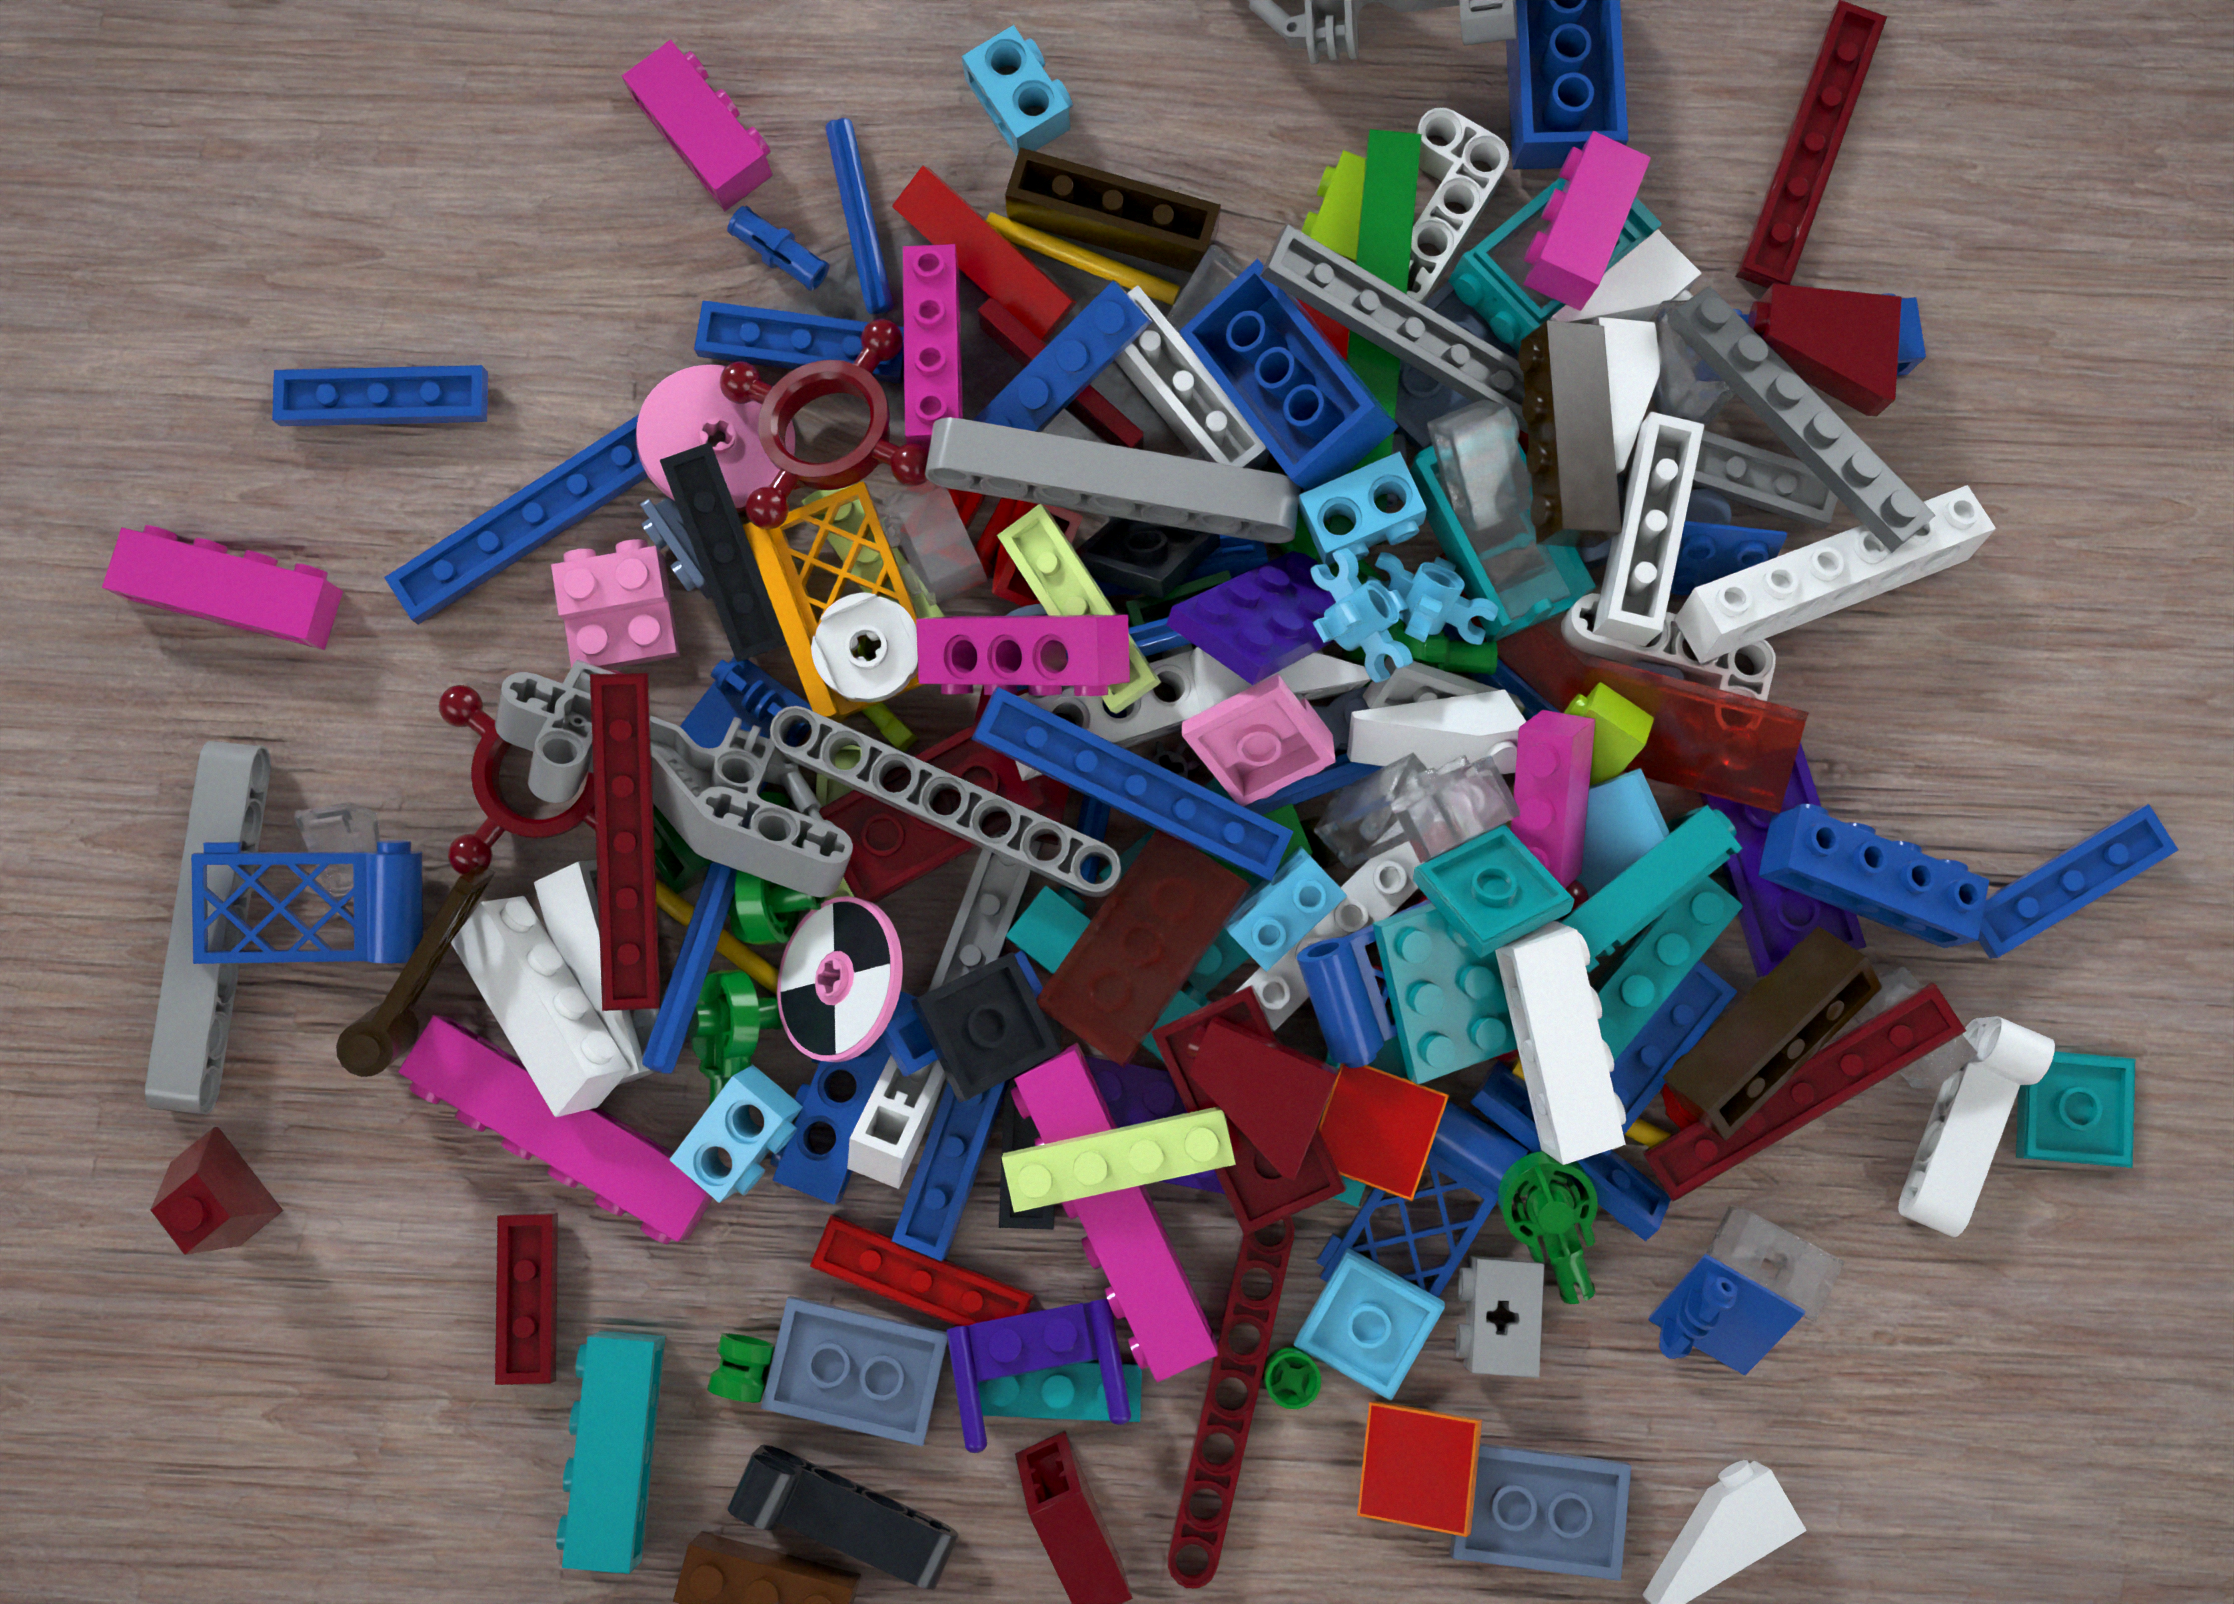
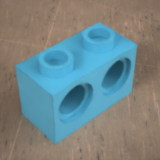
[961,25,1073,157]
[1299,451,1427,565]
[1222,846,1347,972]
[669,1065,803,1203]

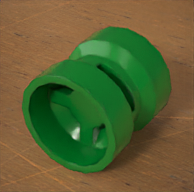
[707,1333,775,1403]
[1262,1346,1321,1410]

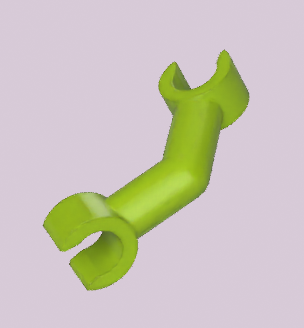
[858,637,918,753]

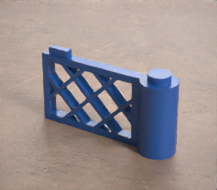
[191,840,423,964]
[1296,899,1432,1068]
[1316,1100,1528,1298]

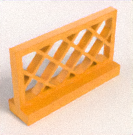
[742,481,924,723]

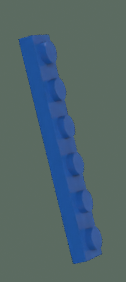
[384,414,649,625]
[971,687,1293,881]

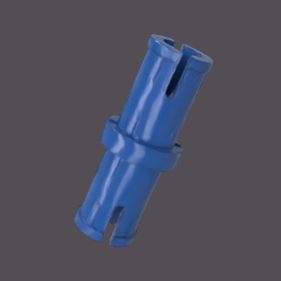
[727,205,830,291]

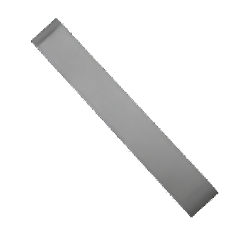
[925,417,1301,543]
[770,706,1121,898]
[145,741,271,1115]

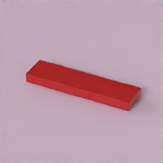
[892,165,1077,343]
[810,1214,1034,1327]

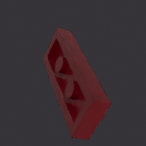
[495,1213,558,1385]

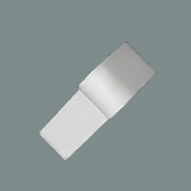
[1407,108,1509,305]
[1561,593,1776,742]
[1898,1016,2055,1238]

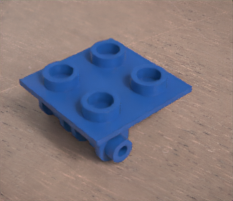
[1670,521,1787,595]
[679,656,812,794]
[1648,1254,1805,1376]

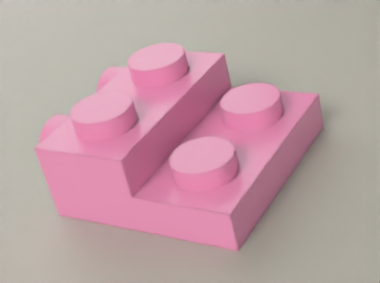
[551,539,680,670]
[1182,674,1336,807]

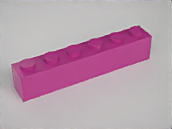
[398,1015,713,1245]
[1011,1042,1218,1382]

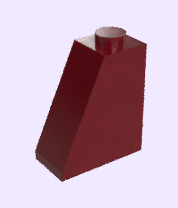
[1748,283,1902,417]
[1186,1016,1341,1182]
[150,1127,283,1255]
[1015,1431,1133,1604]

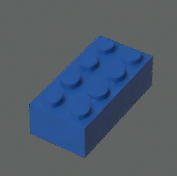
[1506,0,1629,170]
[1179,258,1399,491]

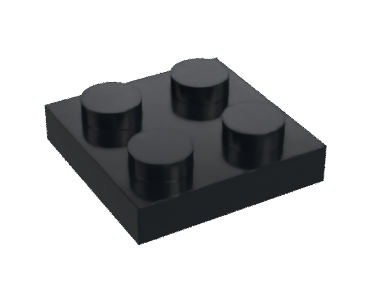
[1075,517,1220,599]
[911,952,1061,1103]

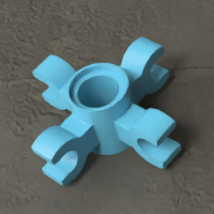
[1311,548,1413,683]
[1366,552,1498,645]

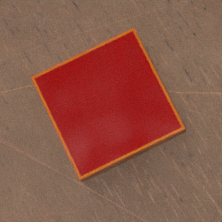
[1318,1063,1449,1201]
[1357,1401,1482,1537]

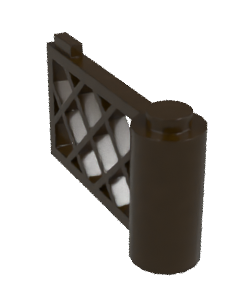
[336,865,496,1077]

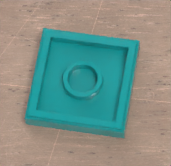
[1412,824,1574,958]
[2016,1052,2136,1168]

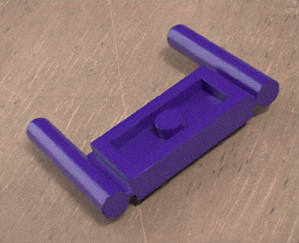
[946,1298,1131,1453]

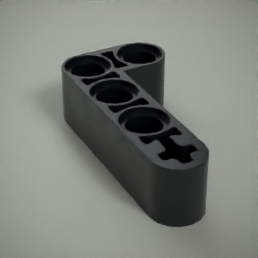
[728,1445,958,1590]

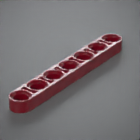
[1167,1216,1295,1589]

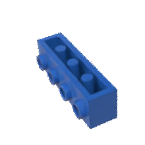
[1758,804,1989,948]

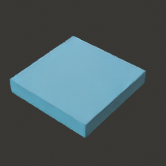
[1575,768,1670,898]
[1294,1247,1445,1401]

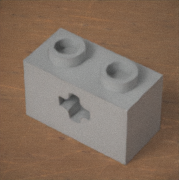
[1455,1255,1544,1378]

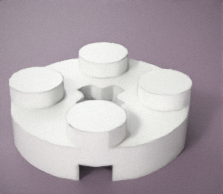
[811,592,918,703]

